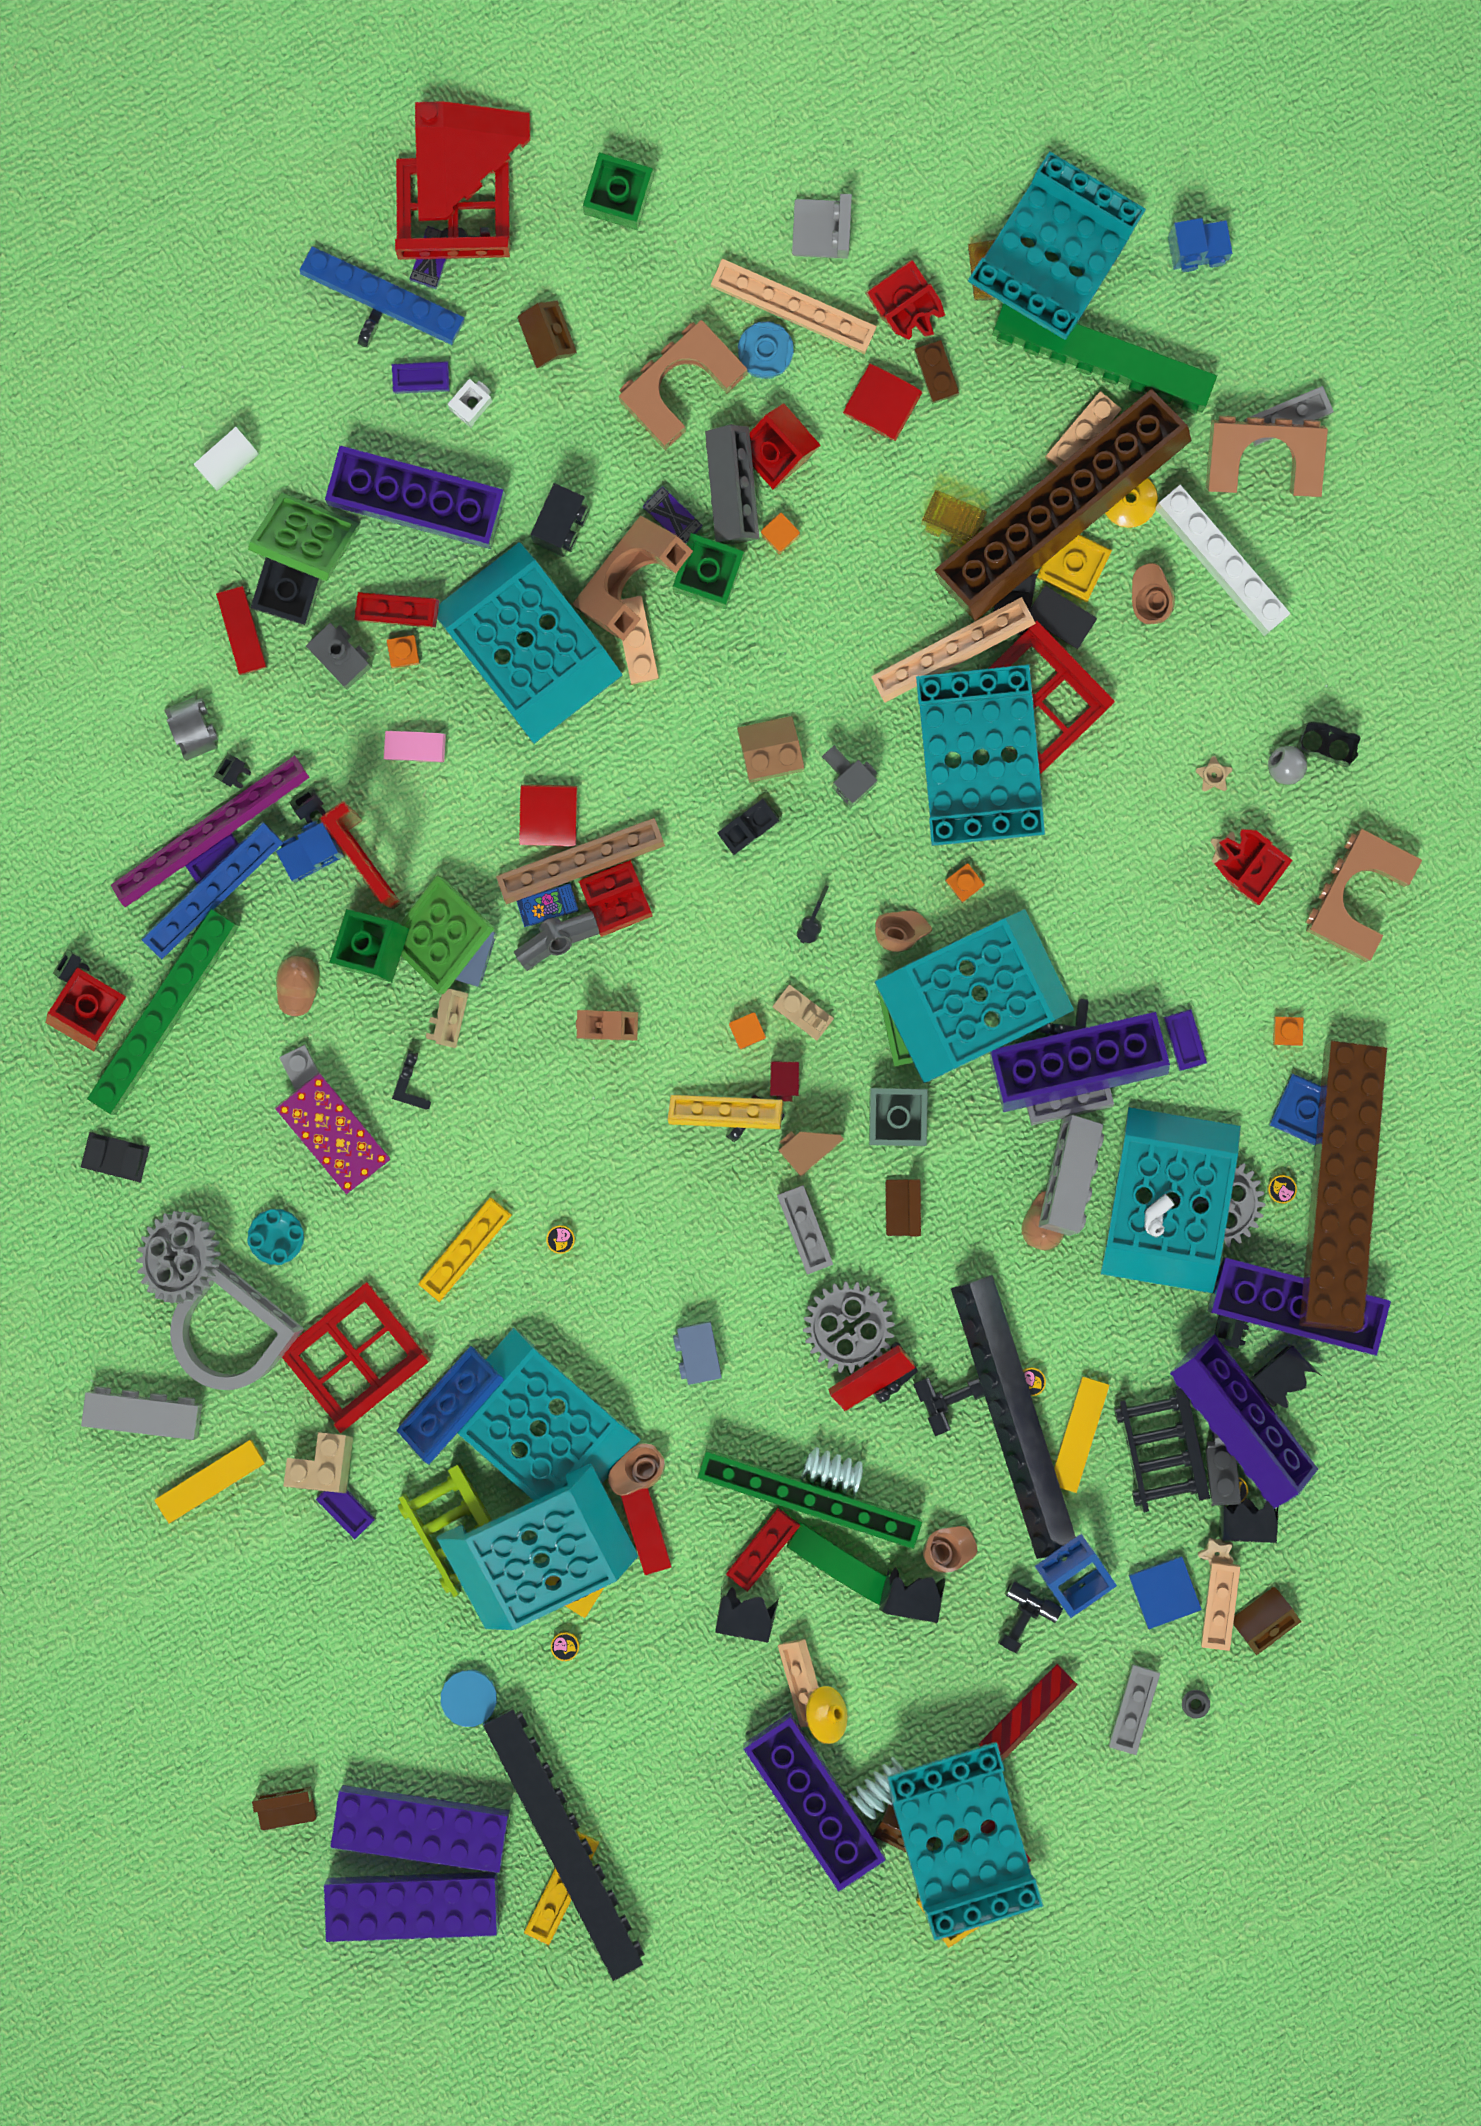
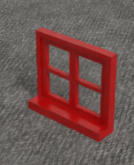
[395,158,510,260]
[988,621,1115,775]
[320,801,401,910]
[282,1282,431,1434]

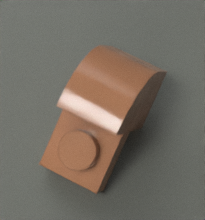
[576,1010,638,1041]

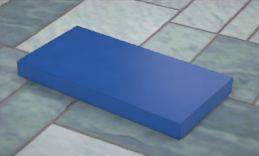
[396,1346,504,1465]

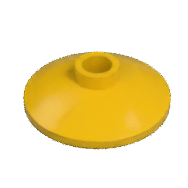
[1105,478,1158,528]
[806,1686,848,1744]

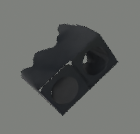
[1297,722,1361,768]
[1249,1344,1322,1414]
[1219,1498,1278,1543]
[879,1567,945,1623]
[715,1587,779,1643]

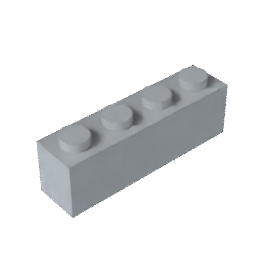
[1038,1115,1104,1236]
[81,1386,202,1440]

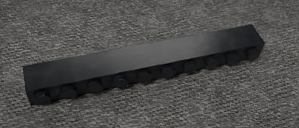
[950,1275,1076,1559]
[483,1707,645,1981]

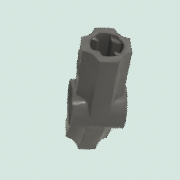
[514,911,599,971]

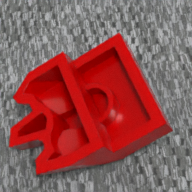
[865,260,946,340]
[1214,829,1293,906]

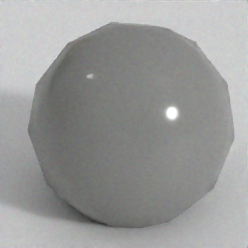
[1268,746,1307,785]

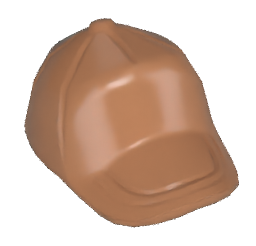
[1132,563,1175,625]
[875,911,932,952]
[276,956,320,1016]
[1021,1191,1064,1251]
[608,1443,665,1496]
[923,1526,978,1573]

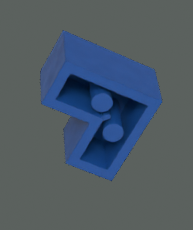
[1168,218,1233,272]
[276,821,345,883]

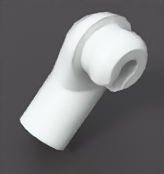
[1145,1194,1174,1237]

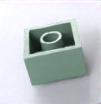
[869,1088,928,1146]

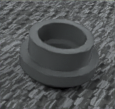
[1182,1690,1210,1719]

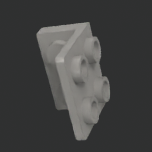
[792,194,852,259]

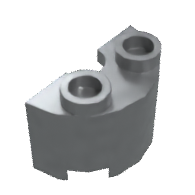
[164,697,218,761]

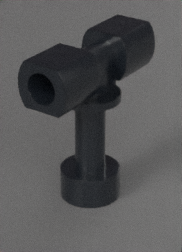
[913,1375,985,1436]
[998,1579,1063,1654]

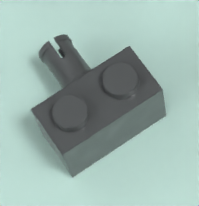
[306,623,372,690]
[822,745,878,808]

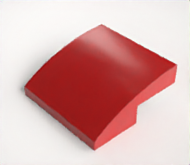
[843,364,923,442]
[519,784,577,846]
[578,860,653,937]

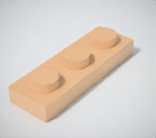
[1045,391,1122,467]
[621,596,659,685]
[1201,1562,1240,1651]
[778,1639,819,1727]

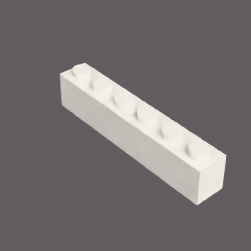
[1155,485,1291,636]

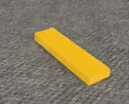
[668,1095,783,1129]
[418,1197,512,1302]
[1054,1376,1110,1493]
[154,1439,266,1524]
[524,1831,599,1945]

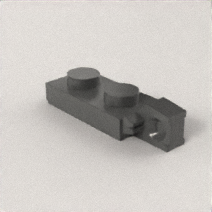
[1205,1431,1241,1506]

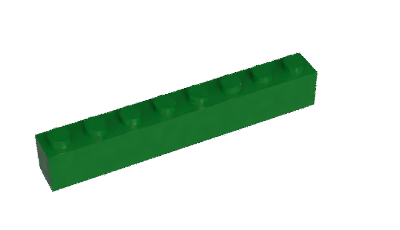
[992,303,1218,414]
[87,909,240,1115]
[697,1448,923,1549]

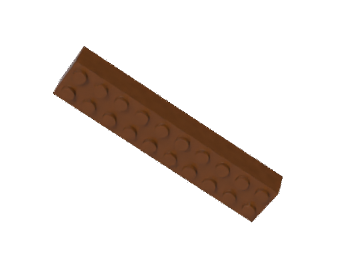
[935,389,1192,621]
[1300,1041,1387,1332]

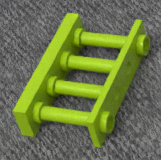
[397,1462,493,1597]

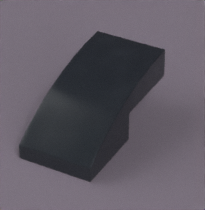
[717,798,781,855]

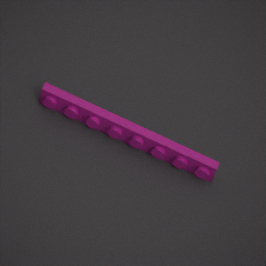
[111,755,310,907]

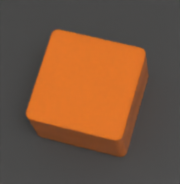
[761,513,800,554]
[729,1012,766,1049]

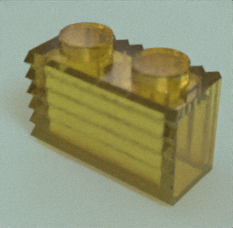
[921,490,987,547]

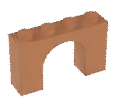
[619,320,748,451]
[1206,416,1328,497]
[572,515,693,641]
[1305,829,1422,962]

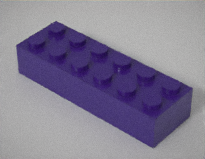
[325,445,506,549]
[990,1012,1170,1112]
[1207,1257,1391,1356]
[1170,1334,1318,1509]
[743,1712,886,1892]
[330,1785,510,1873]
[324,1872,499,1942]

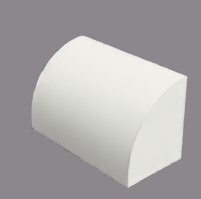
[194,427,259,491]

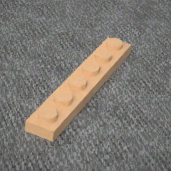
[711,259,877,354]
[871,597,1035,703]

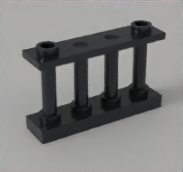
[1114,1386,1210,1513]

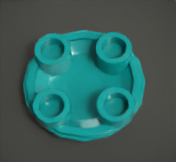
[247,1209,304,1265]

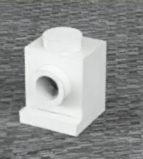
[447,379,492,428]

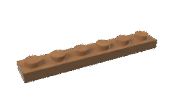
[496,818,665,905]

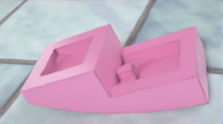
[384,731,446,762]

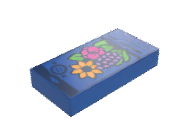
[516,884,578,927]

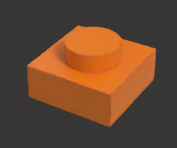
[387,635,420,669]
[945,863,985,903]
[1273,1016,1304,1046]

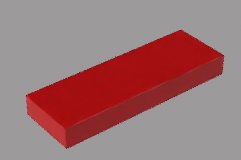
[216,586,267,676]
[354,592,440,628]
[828,1345,915,1411]
[621,1488,672,1575]
[725,1507,800,1592]

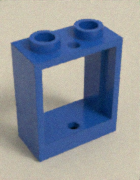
[1035,1534,1117,1618]

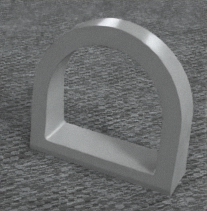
[170,1259,304,1390]

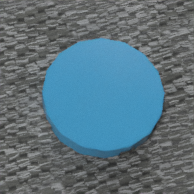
[738,321,794,379]
[441,1670,497,1727]

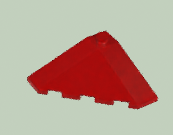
[415,101,531,221]

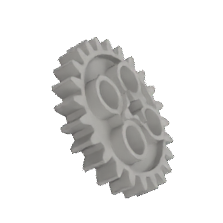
[1172,1163,1265,1247]
[136,1211,221,1304]
[803,1281,895,1373]

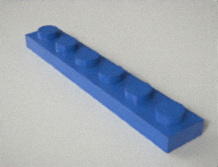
[300,246,465,345]
[141,821,283,960]

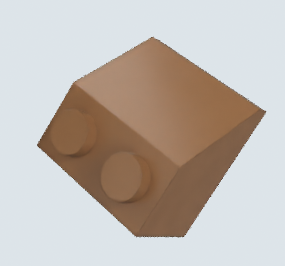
[737,716,804,783]
[778,1131,844,1176]

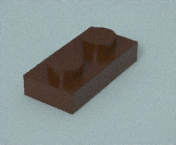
[914,340,959,404]

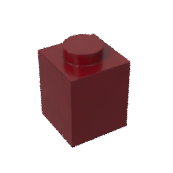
[770,1062,799,1102]

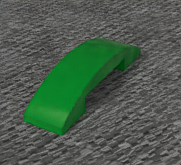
[787,1523,886,1606]

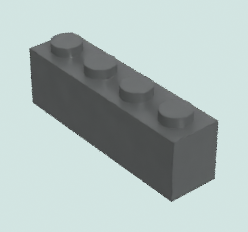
[705,424,759,545]

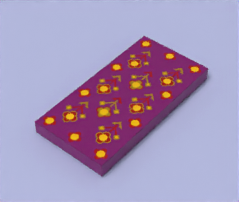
[275,1072,391,1195]

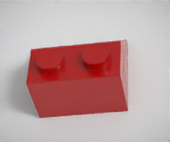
[749,403,821,490]
[45,967,126,1052]

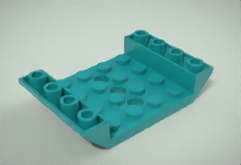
[968,151,1146,340]
[437,542,623,744]
[916,665,1045,846]
[874,909,1074,1084]
[1100,1107,1241,1293]
[458,1328,641,1501]
[436,1463,638,1630]
[887,1742,1043,1941]

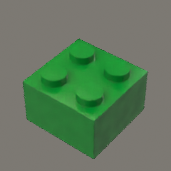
[583,152,654,231]
[672,533,745,610]
[329,909,409,983]

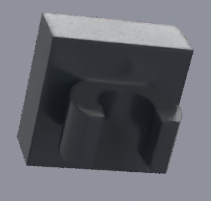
[213,753,251,788]
[289,786,326,824]
[53,949,90,983]
[1214,1315,1249,1349]

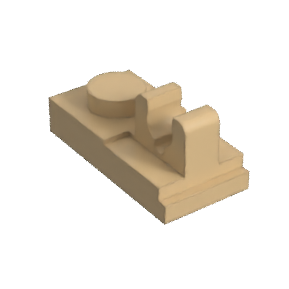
[772,984,834,1041]
[426,988,468,1048]

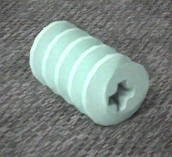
[801,1447,863,1497]
[849,1756,905,1819]

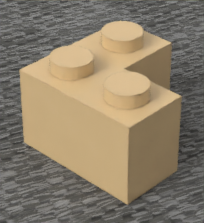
[283,1432,353,1493]

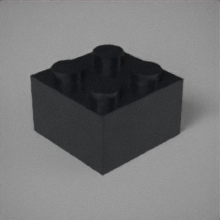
[530,483,590,557]
[251,557,322,627]

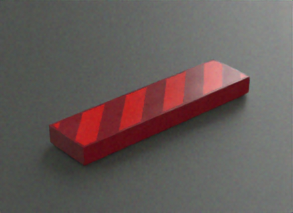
[978,1664,1078,1762]

